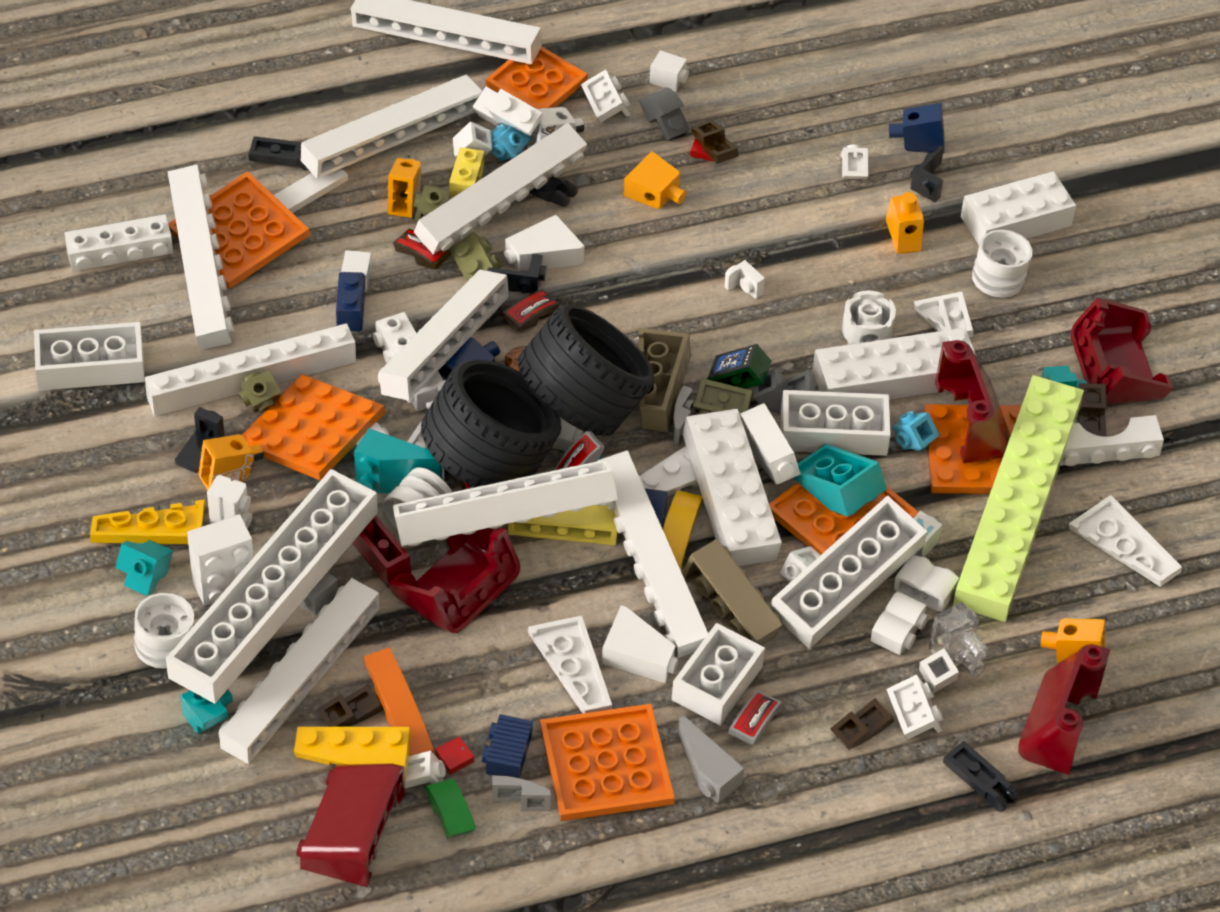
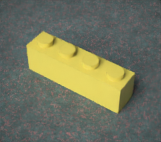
[508,505,618,545]

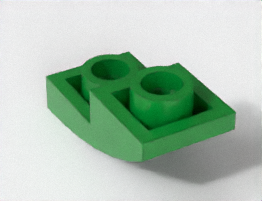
[425,778,476,839]

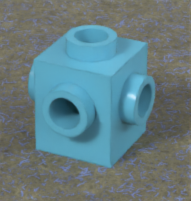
[491,124,531,162]
[892,411,940,451]

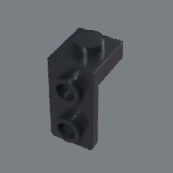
[910,145,944,202]
[488,254,547,294]
[175,407,225,473]

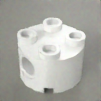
[842,290,896,345]

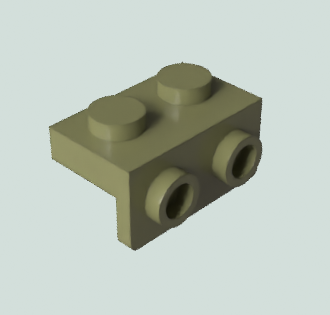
[449,232,503,282]
[692,378,753,420]

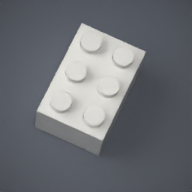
[187,514,254,606]
[672,623,765,726]

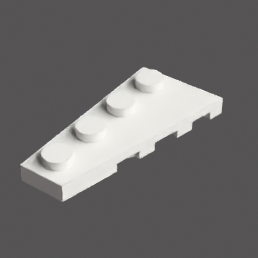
[639,446,698,497]
[1069,495,1182,587]
[528,616,612,714]

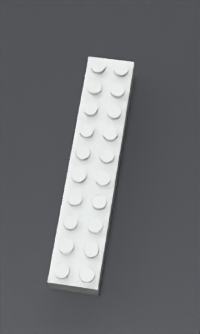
[166,469,378,704]

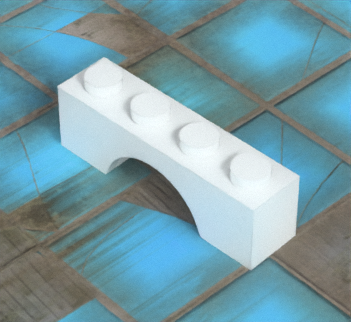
[1060,415,1164,466]

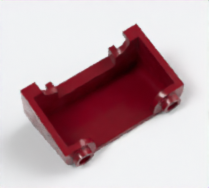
[1071,297,1173,405]
[935,340,1011,463]
[388,527,520,634]
[1018,644,1110,775]
[296,763,405,887]

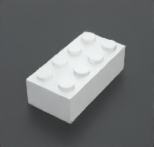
[961,171,1076,245]
[34,322,145,391]
[781,390,890,456]

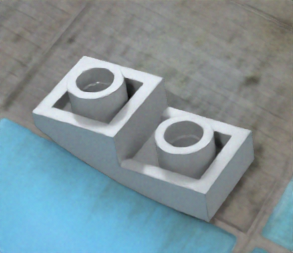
[673,386,694,445]

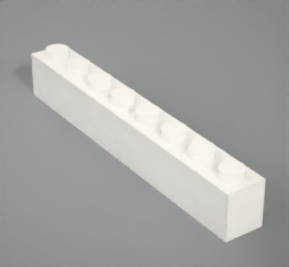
[351,0,542,64]
[301,75,482,179]
[414,123,587,254]
[168,165,234,350]
[378,270,509,401]
[145,323,356,417]
[598,450,708,658]
[393,459,618,546]
[219,578,380,764]

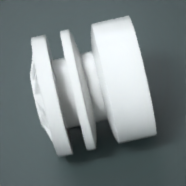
[972,229,1032,298]
[382,467,452,530]
[134,593,194,669]

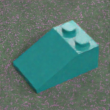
[354,428,442,493]
[793,444,887,517]

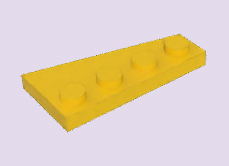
[90,499,205,544]
[294,727,412,783]

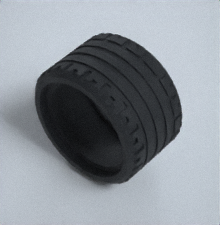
[518,305,654,436]
[421,360,562,487]

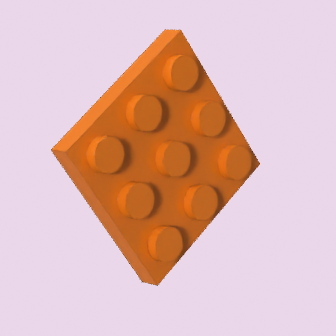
[485,47,588,109]

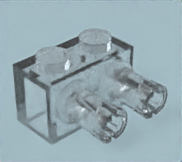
[929,602,989,677]

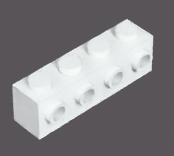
[64,214,173,272]
[373,312,443,411]

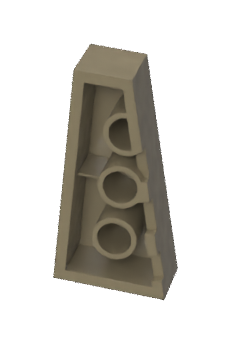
[639,328,691,432]
[682,539,782,646]

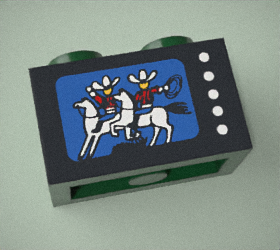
[708,344,772,389]

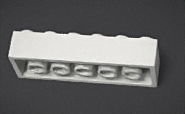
[813,328,976,400]
[683,409,782,566]
[771,496,928,649]

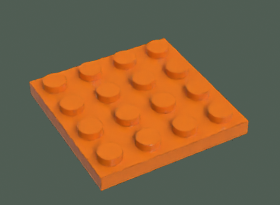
[168,171,310,289]
[242,374,386,481]
[924,404,1022,494]
[769,482,919,555]
[540,704,675,821]

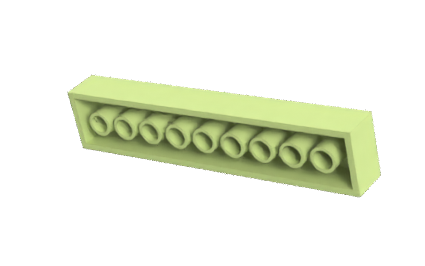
[953,375,1084,622]

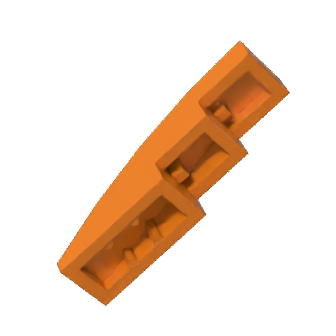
[363,647,434,756]

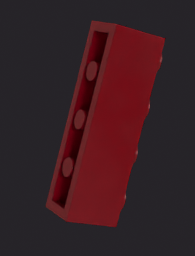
[352,515,411,588]

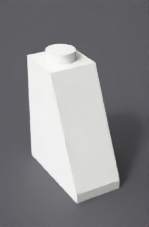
[504,215,585,272]
[740,403,800,485]
[602,605,678,683]

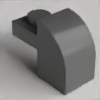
[638,87,690,141]
[754,368,815,413]

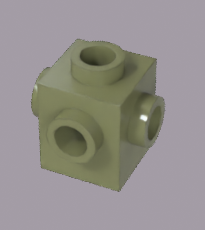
[413,185,449,223]
[239,369,282,412]

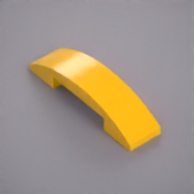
[663,490,703,570]

